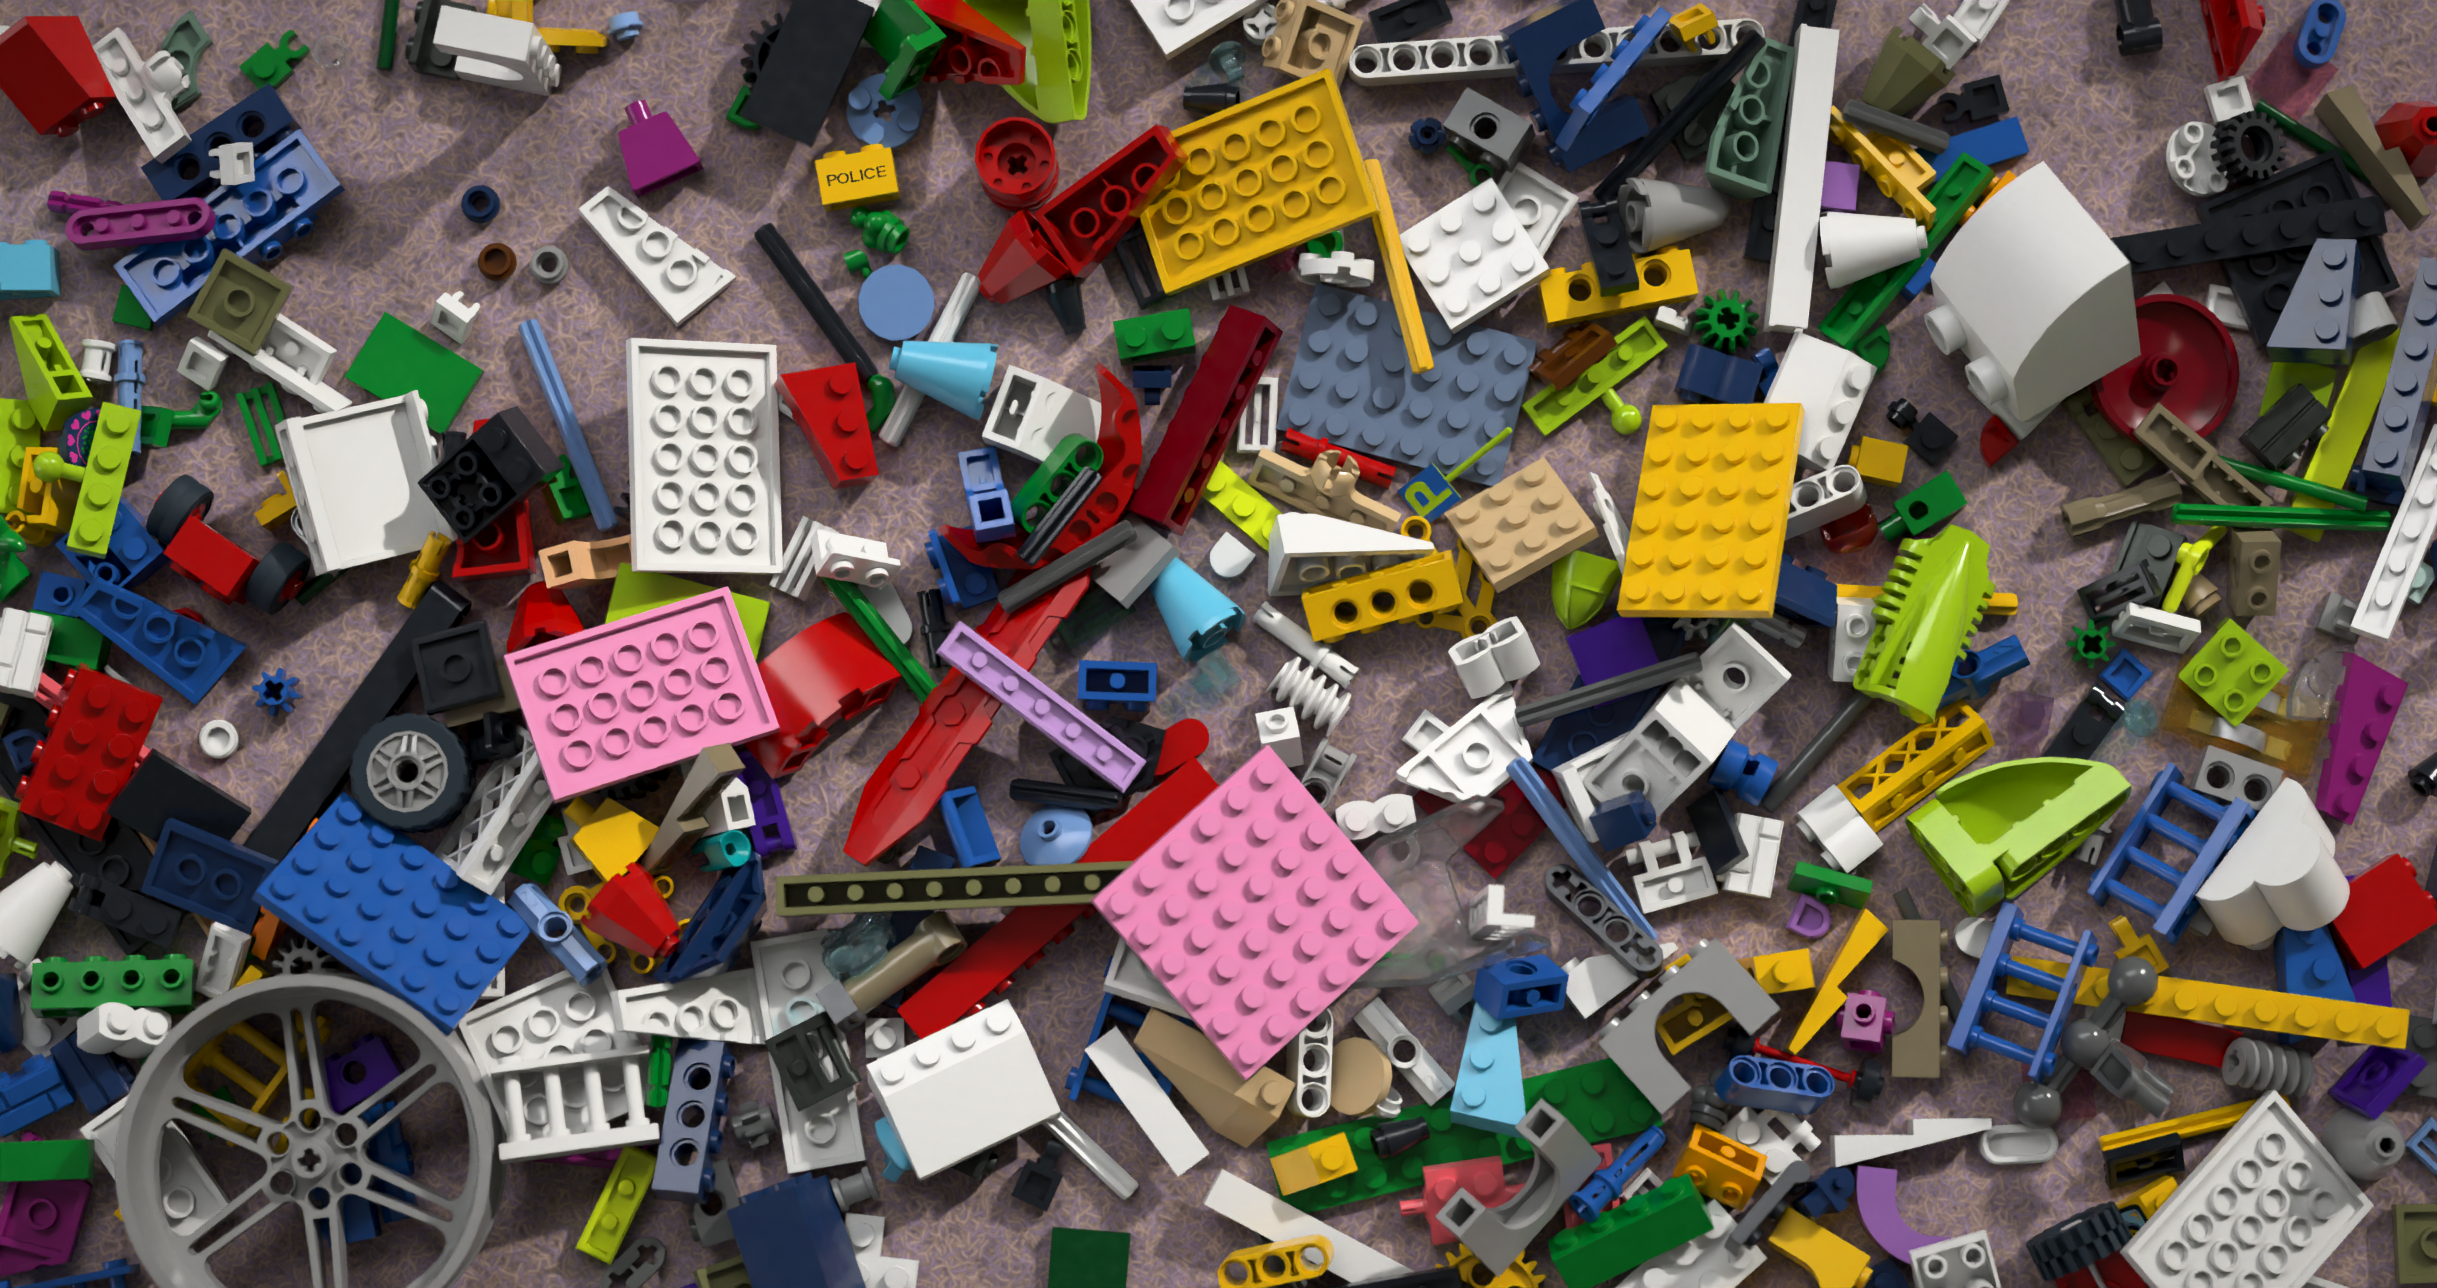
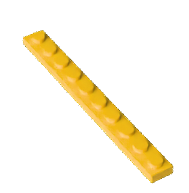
[2006,955,2410,1050]

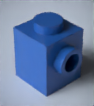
[33,571,90,620]

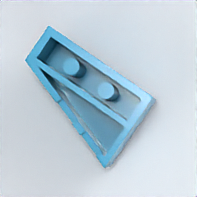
[0,240,61,300]
[1450,1001,1526,1139]

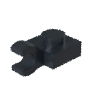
[1011,1138,1065,1212]

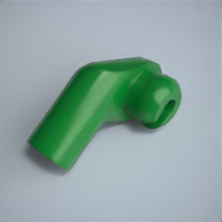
[866,374,896,434]

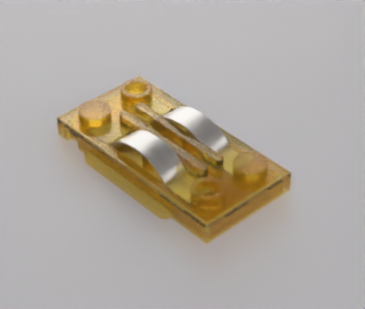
[2158,654,2331,778]

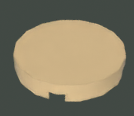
[1330,1037,1393,1116]

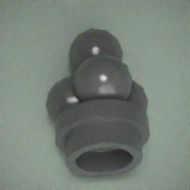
[1689,1068,1733,1133]

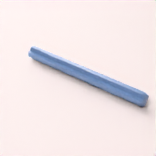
[518,319,618,532]
[1506,757,1657,943]

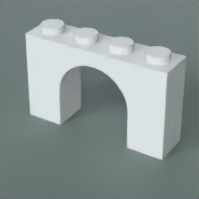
[433,5,562,96]

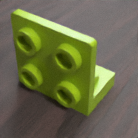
[2178,617,2289,726]

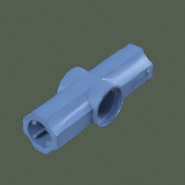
[507,881,608,987]

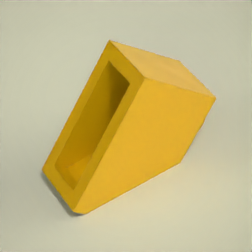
[1270,1132,1358,1196]

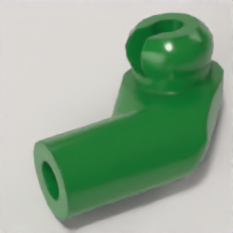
[170,391,223,430]

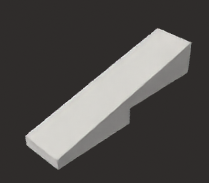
[1830,1118,1992,1167]

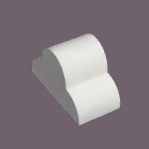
[2195,777,2350,945]

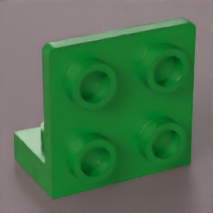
[864,0,947,102]

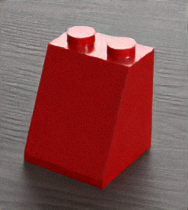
[0,16,116,138]

